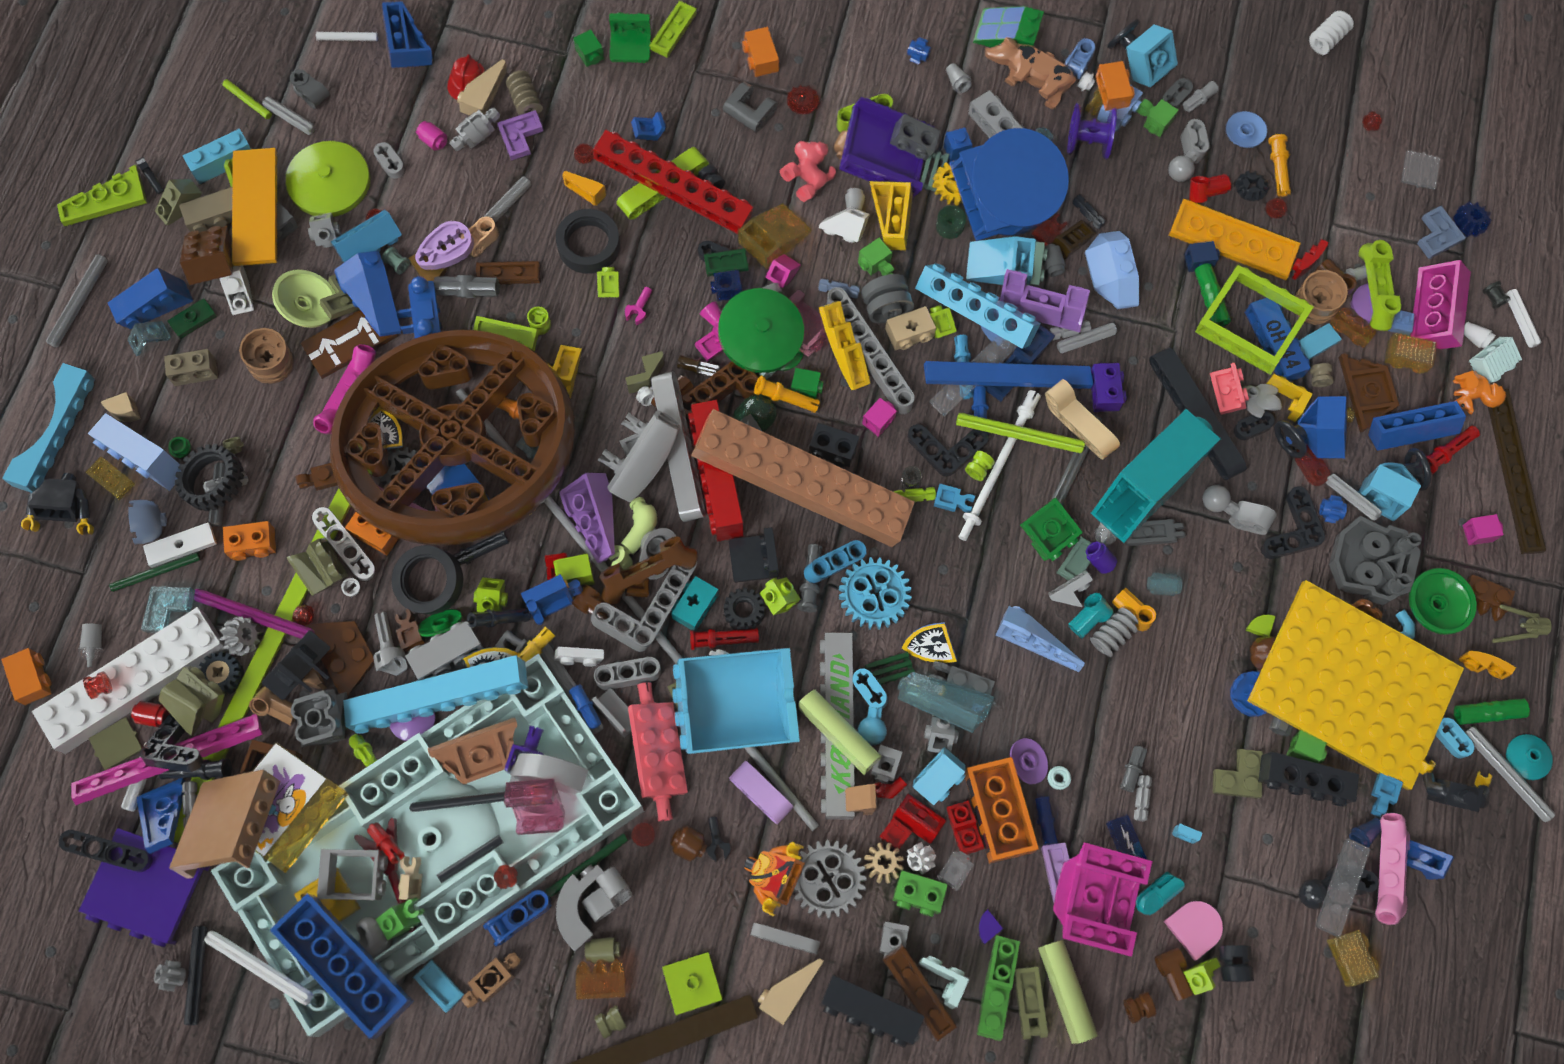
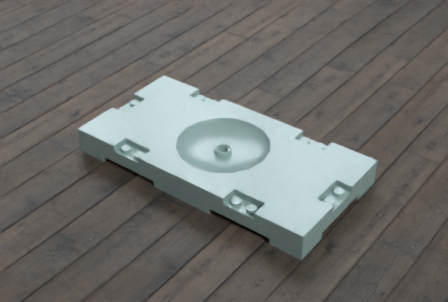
[211,654,644,1037]

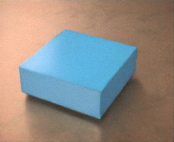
[1172,824,1202,844]

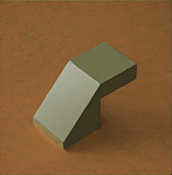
[625,351,665,394]

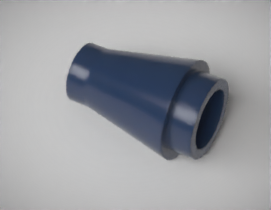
[1349,818,1381,849]

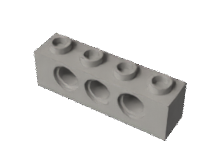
[968,90,1024,138]

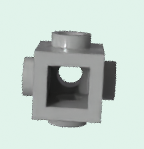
[308,213,341,248]
[924,716,959,753]

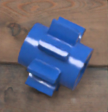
[907,37,931,64]
[1319,495,1347,524]

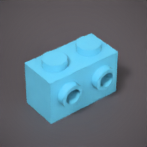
[913,747,966,805]

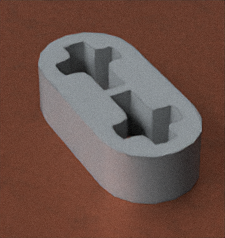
[374,143,405,179]

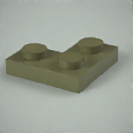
[320,275,360,320]
[1213,749,1263,799]

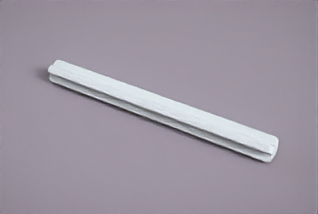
[204,930,313,1005]

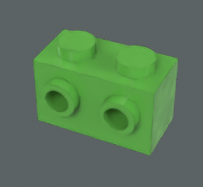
[892,870,948,917]

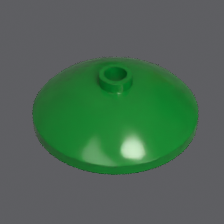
[1409,568,1477,635]

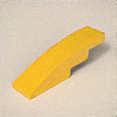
[819,301,870,390]
[547,345,582,417]

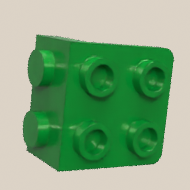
[609,13,651,63]

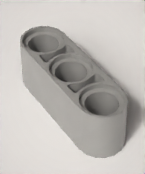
[594,657,661,690]

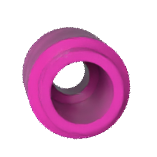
[416,121,447,151]

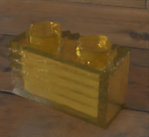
[1384,333,1437,373]
[1327,930,1380,987]

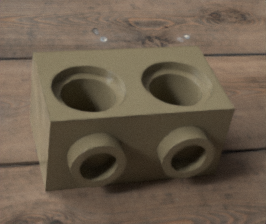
[164,349,218,386]

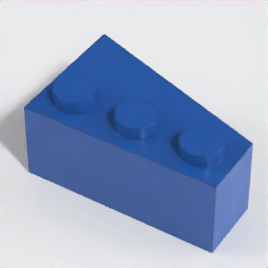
[382,1,432,68]
[108,268,194,329]

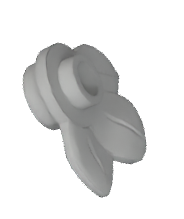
[1242,384,1282,418]

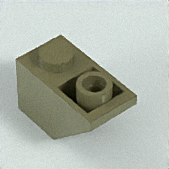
[155,179,202,225]

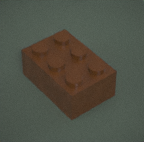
[180,226,233,285]

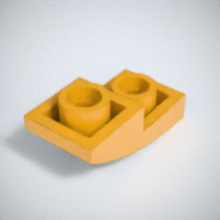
[1458,651,1516,680]

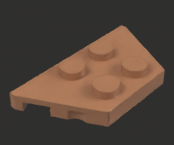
[427,717,517,785]

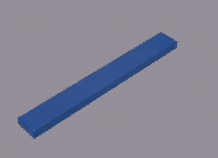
[924,361,1093,389]

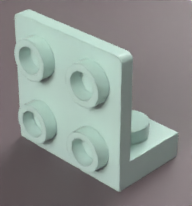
[918,956,969,1009]

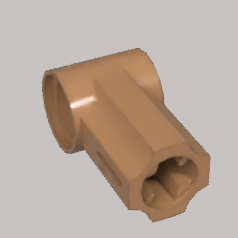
[249,686,296,726]

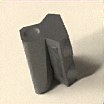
[291,689,348,747]

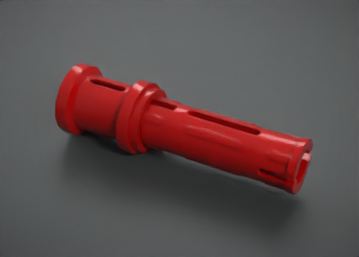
[1422,426,1480,474]
[690,628,759,650]

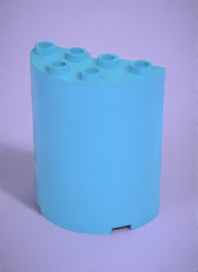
[672,648,800,754]

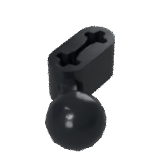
[1299,865,1379,909]

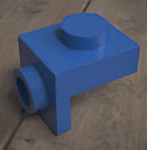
[631,112,666,140]

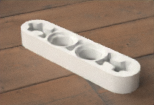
[312,507,375,581]

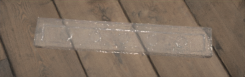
[929,323,1017,417]

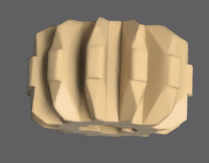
[864,843,904,884]

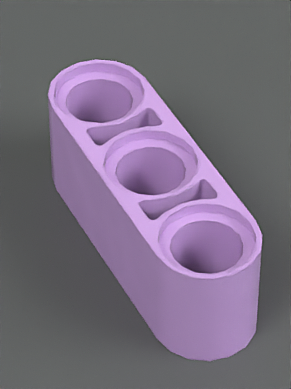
[729,761,794,825]

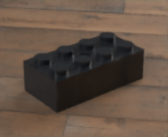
[820,975,925,1048]

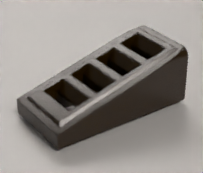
[1052,219,1096,260]

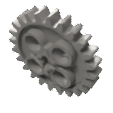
[793,840,867,919]

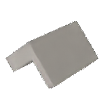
[592,688,632,738]

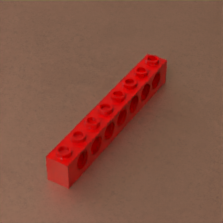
[593,129,753,235]

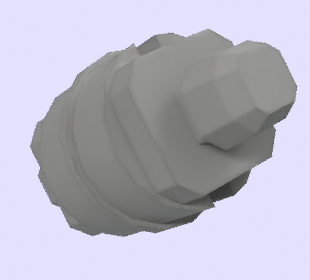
[450,108,500,151]

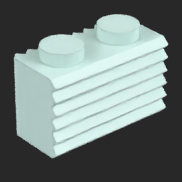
[1469,337,1522,383]

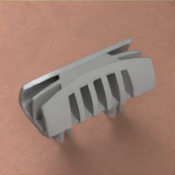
[598,410,681,502]

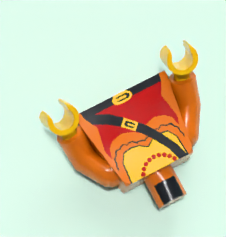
[744,842,805,917]

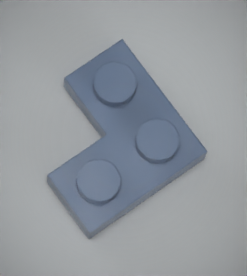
[1417,206,1466,259]

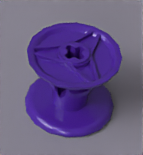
[1067,103,1117,160]

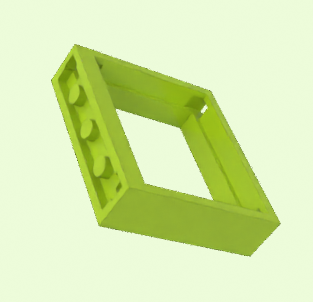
[1195,265,1313,375]

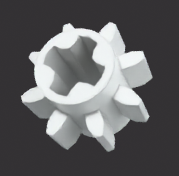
[907,842,936,874]

